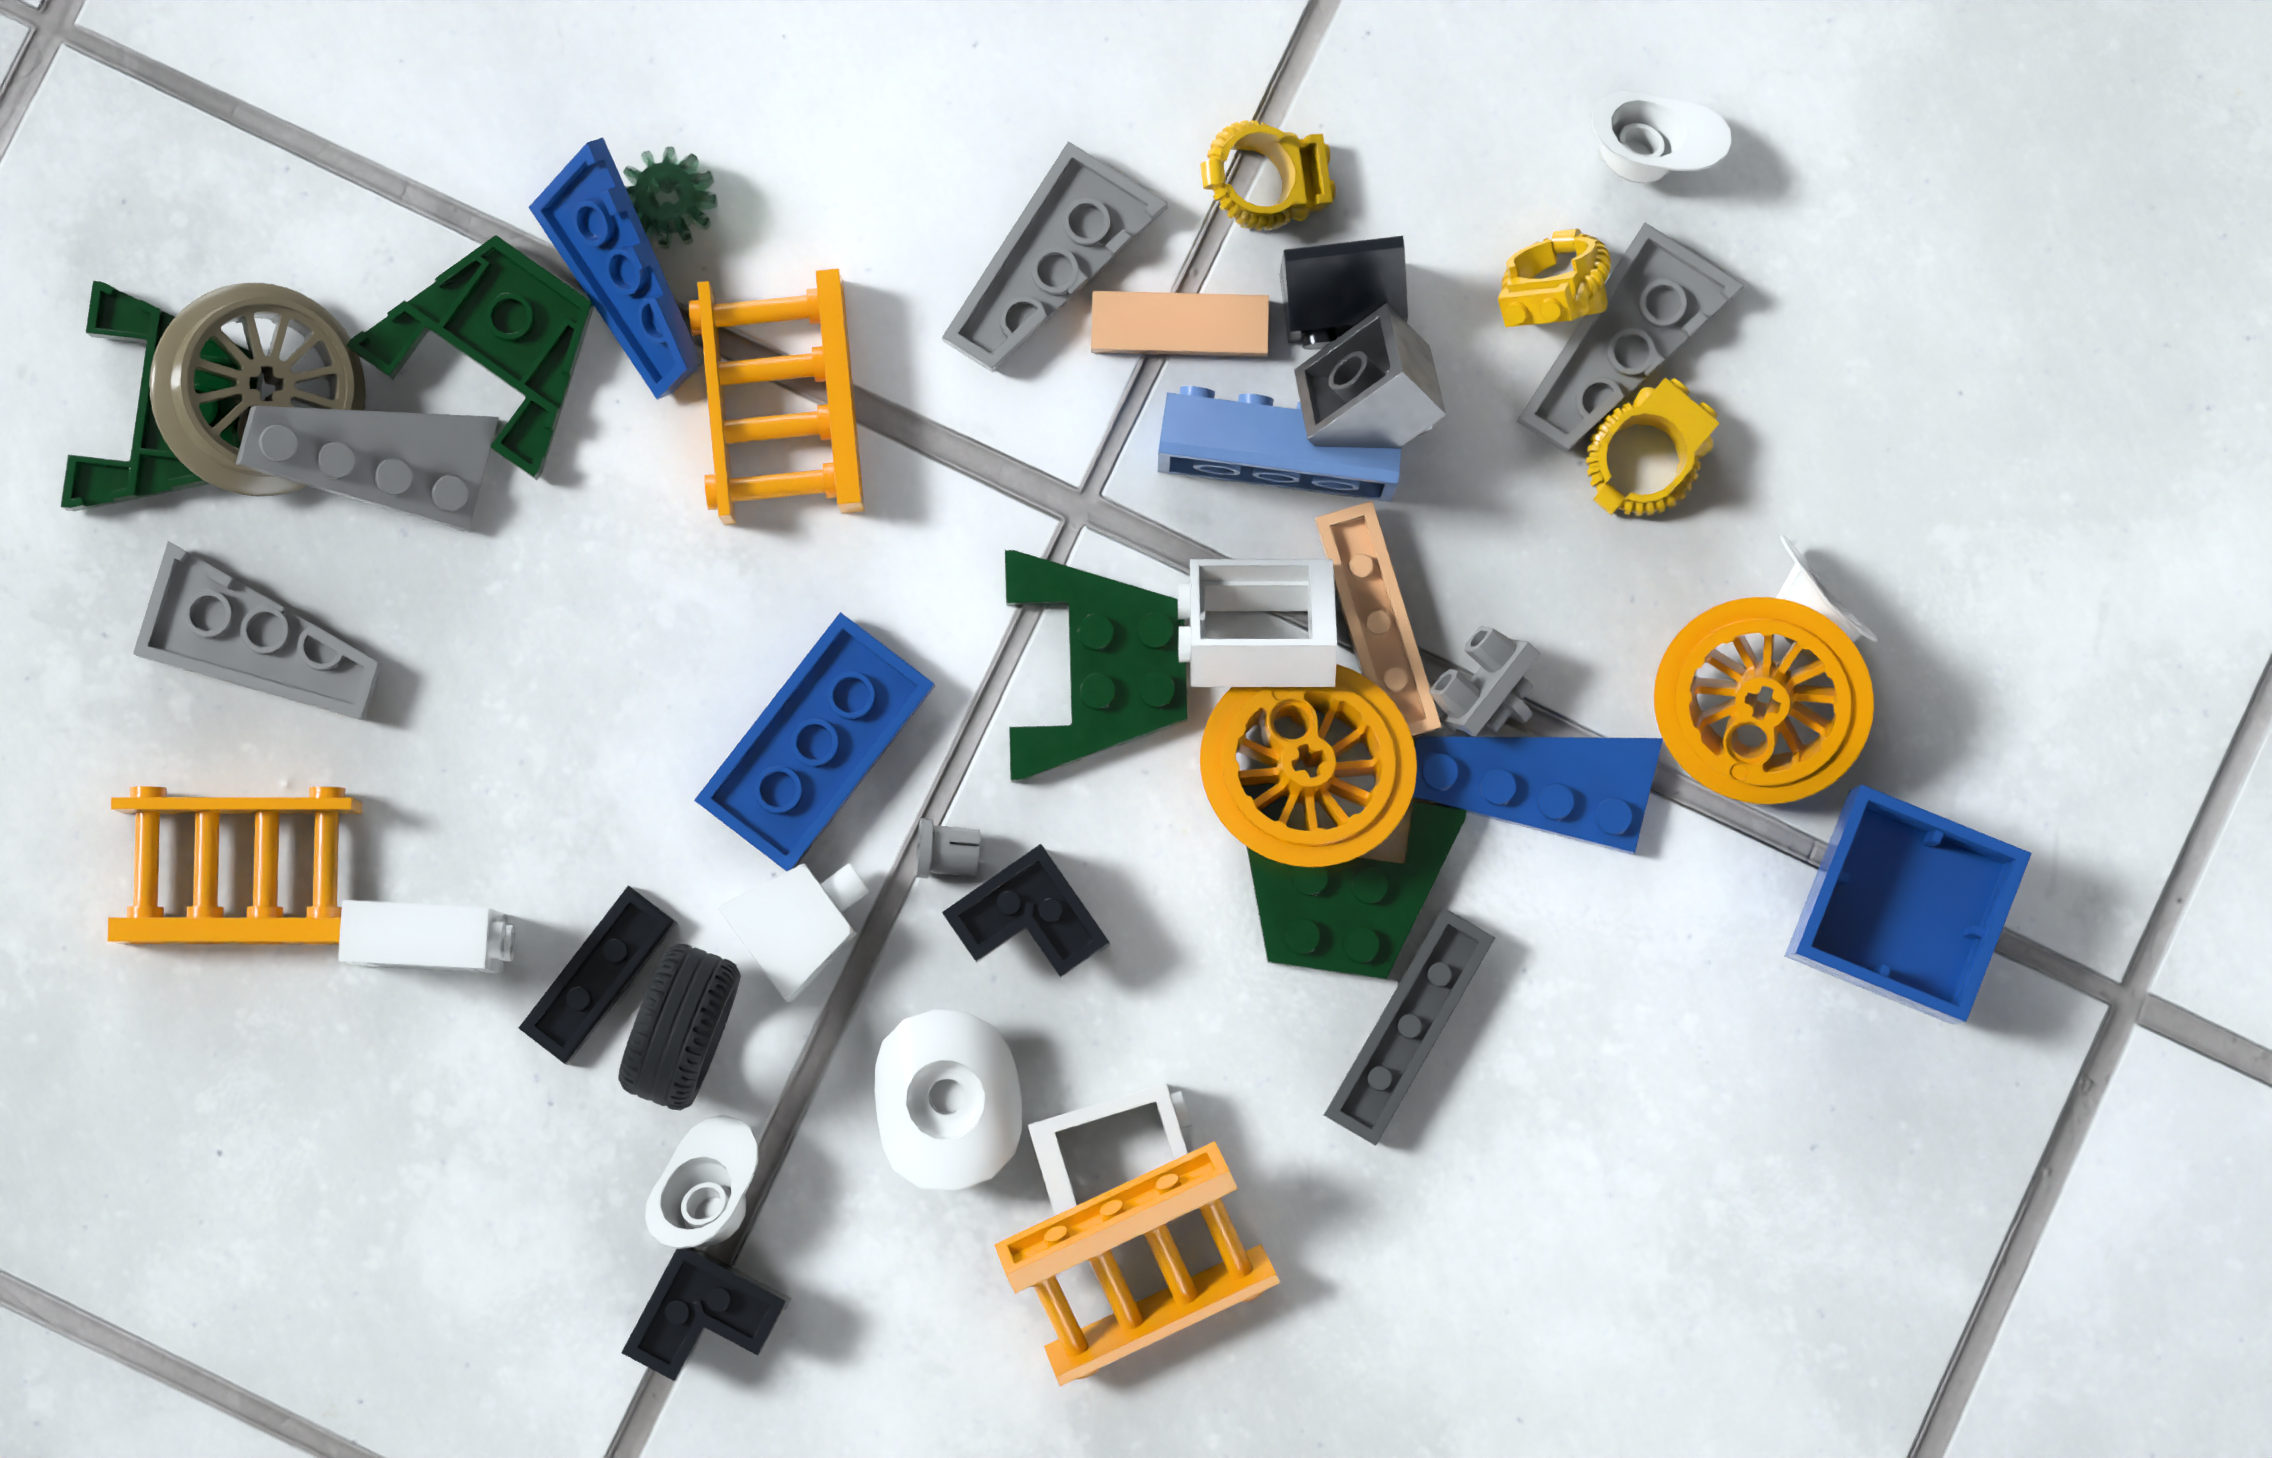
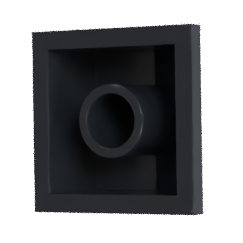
[1279,236,1408,350]

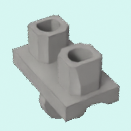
[1429,626,1541,737]

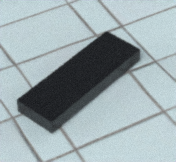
[518,885,677,1065]

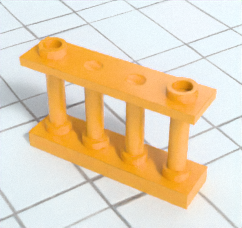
[689,268,865,525]
[107,786,362,945]
[994,1141,1280,1386]

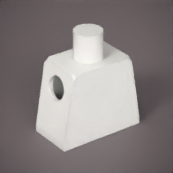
[717,863,870,1002]

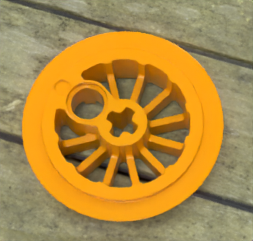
[1654,597,1874,804]
[1200,664,1417,867]

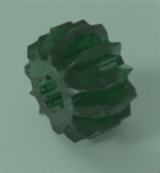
[623,146,718,249]

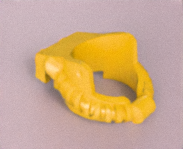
[1200,120,1336,231]
[1498,228,1611,327]
[1586,378,1720,516]

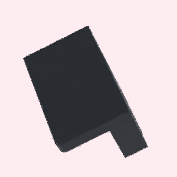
[942,844,1110,978]
[621,1247,792,1381]

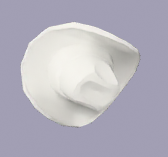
[874,1009,1022,1191]

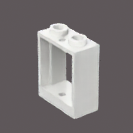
[1178,559,1337,687]
[338,900,515,974]
[1027,1083,1197,1216]

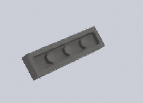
[1323,908,1496,1146]

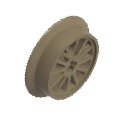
[149,283,366,496]

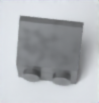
[1294,303,1446,448]

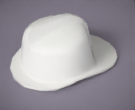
[1591,90,1732,184]
[1776,533,1878,662]
[645,1115,758,1250]

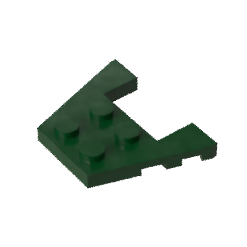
[346,235,594,481]
[61,281,264,511]
[1005,550,1188,782]
[1242,783,1467,980]

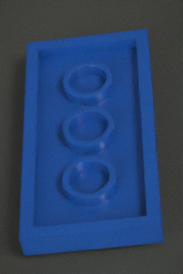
[694,612,935,872]

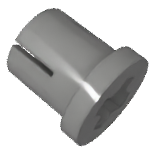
[915,818,980,879]

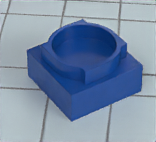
[1784,784,2032,1024]

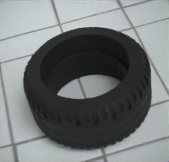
[618,943,741,1111]

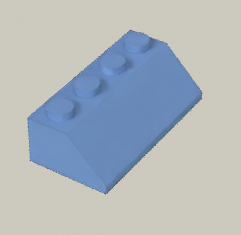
[1157,386,1402,502]

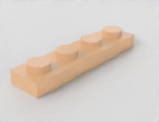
[1315,501,1442,737]

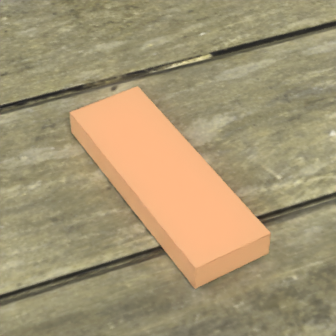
[1091,291,1269,357]

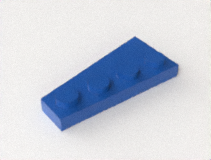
[528,137,703,400]
[1412,736,1663,854]

